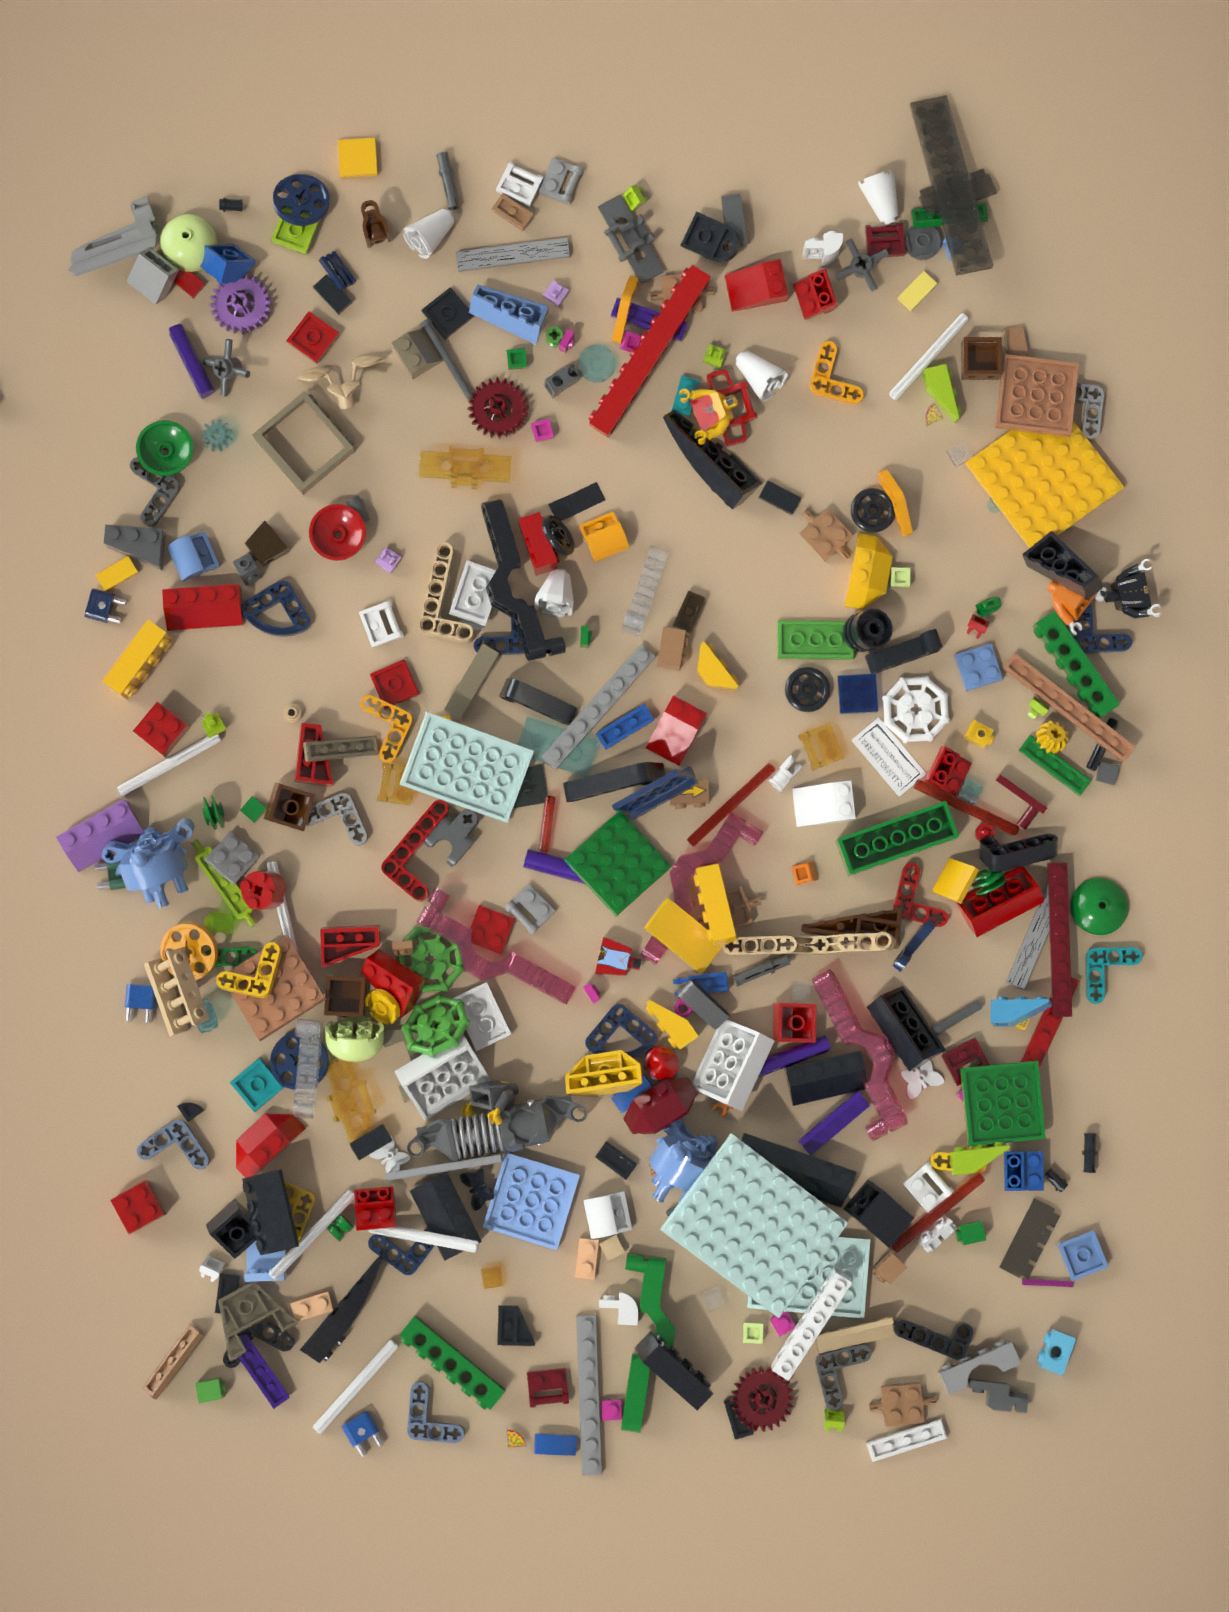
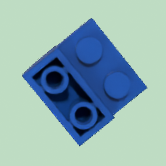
[1004,1151,1044,1191]

